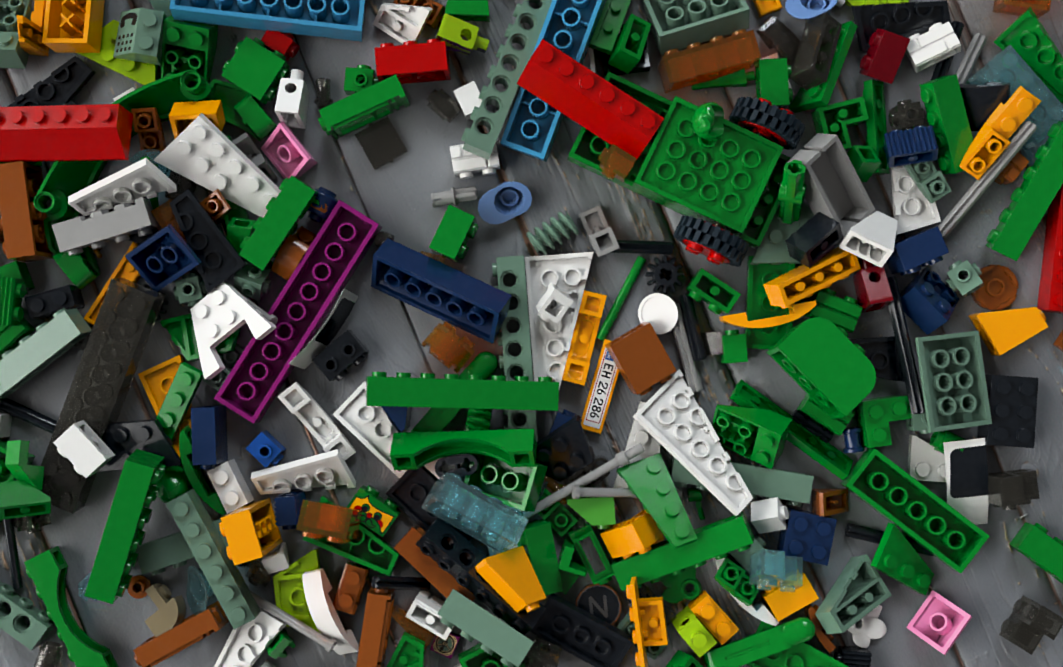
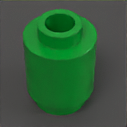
[930,430,966,454]

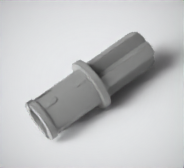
[431,186,478,208]

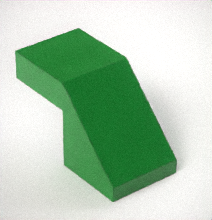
[5,440,44,490]

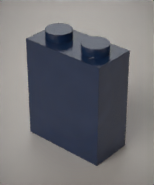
[191,405,228,469]

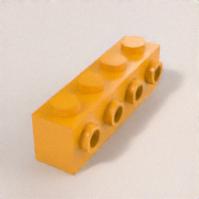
[763,247,861,309]

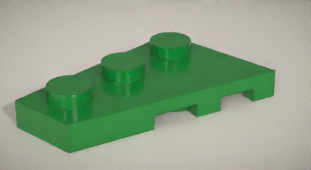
[870,523,934,596]

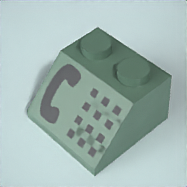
[113,8,167,65]

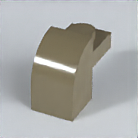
[144,583,186,637]

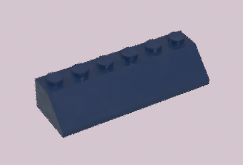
[371,238,512,344]

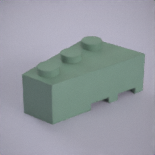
[815,554,891,634]

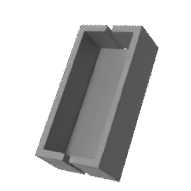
[786,133,876,239]

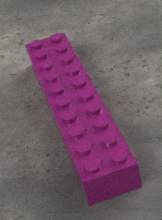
[214,200,382,424]

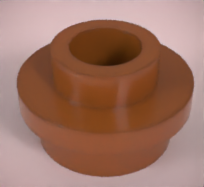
[127,575,151,599]

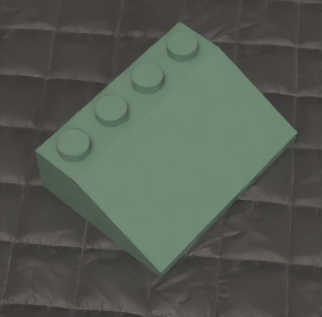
[642,0,750,55]
[915,330,992,433]

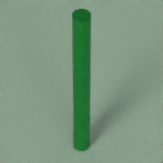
[596,256,646,341]

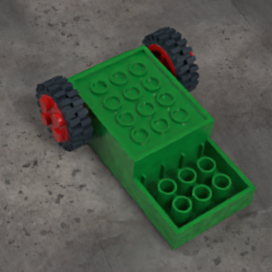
[567,71,805,267]

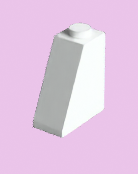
[839,211,898,268]

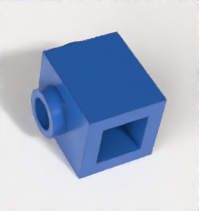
[245,430,286,468]

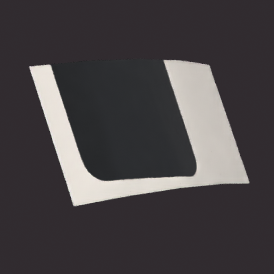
[288,288,358,370]
[943,438,989,525]

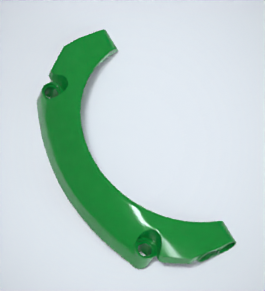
[34,70,277,290]

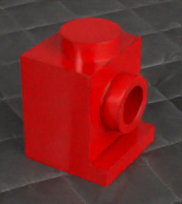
[261,30,300,61]

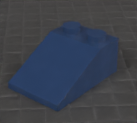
[125,224,202,293]

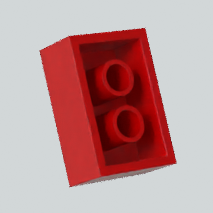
[374,39,451,84]

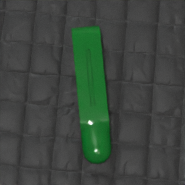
[411,351,498,432]
[702,617,816,667]

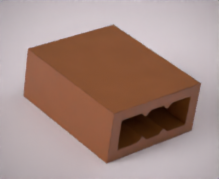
[605,322,677,395]

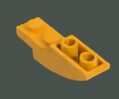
[959,85,1041,180]

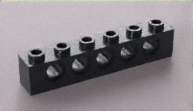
[416,516,546,635]

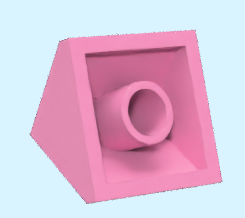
[261,121,317,179]
[906,590,972,656]

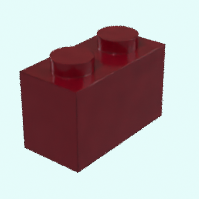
[859,28,910,84]

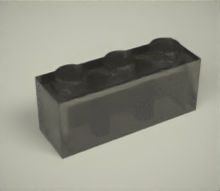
[790,12,842,90]

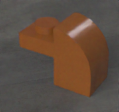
[271,226,317,281]

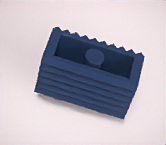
[884,125,938,168]
[274,491,307,530]

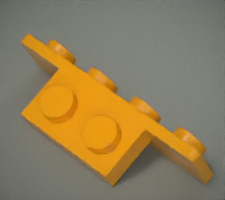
[626,577,669,667]

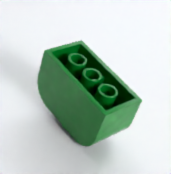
[767,317,876,420]

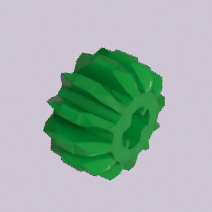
[465,408,493,431]

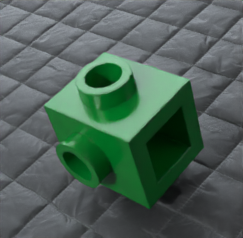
[344,65,380,95]

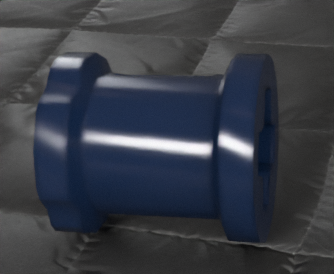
[842,427,865,453]

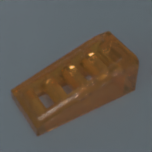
[392,605,434,649]

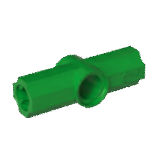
[778,160,807,224]

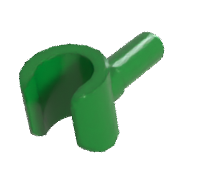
[687,488,705,520]

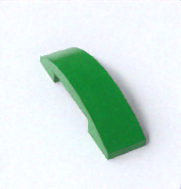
[179,425,226,515]

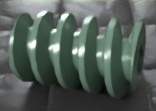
[526,212,579,255]

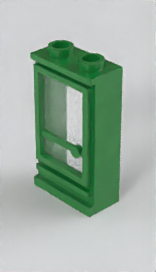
[318,75,410,140]

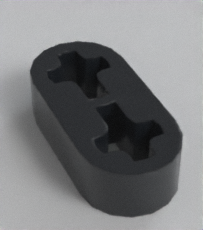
[435,454,481,479]

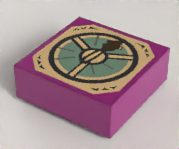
[430,632,461,659]

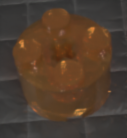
[421,321,475,374]

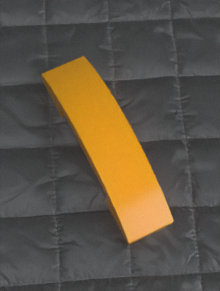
[562,290,607,386]
[719,300,817,328]

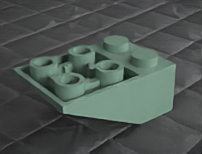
[0,0,32,69]

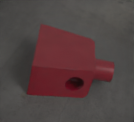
[853,258,893,313]

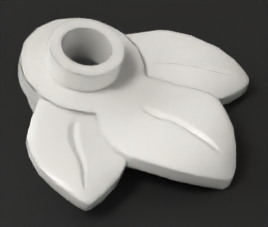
[847,605,887,648]

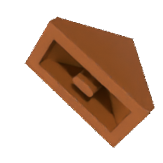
[811,488,849,517]

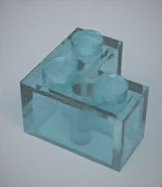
[749,549,803,592]

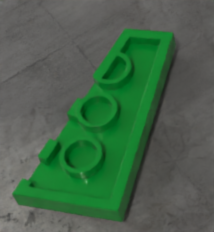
[994,7,1063,104]
[616,453,698,549]

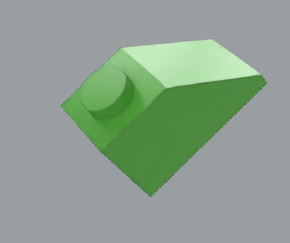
[566,496,616,529]

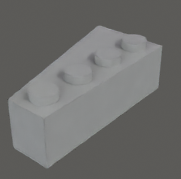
[52,197,158,256]

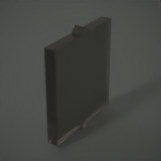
[355,116,408,170]

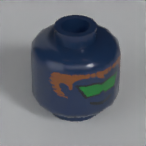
[307,187,338,223]

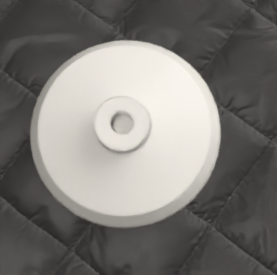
[638,293,678,334]

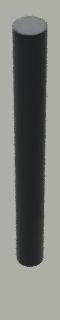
[3,518,23,589]

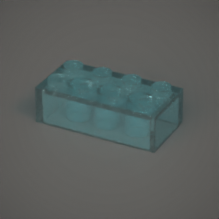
[966,45,1063,150]
[421,472,529,553]

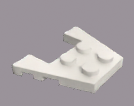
[190,282,276,380]

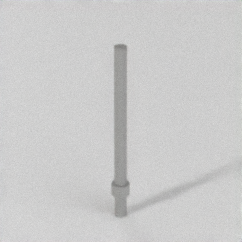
[519,443,645,521]

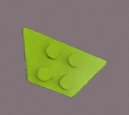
[77,19,158,85]
[273,548,320,632]

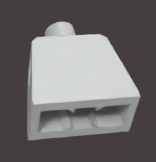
[275,69,309,129]

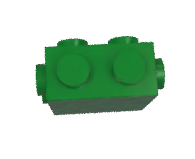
[221,36,290,105]

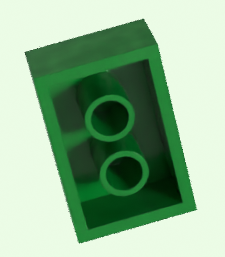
[462,454,548,512]

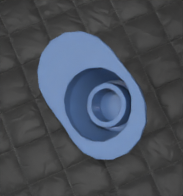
[785,0,838,21]
[478,181,532,224]

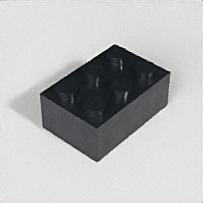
[977,374,1038,448]

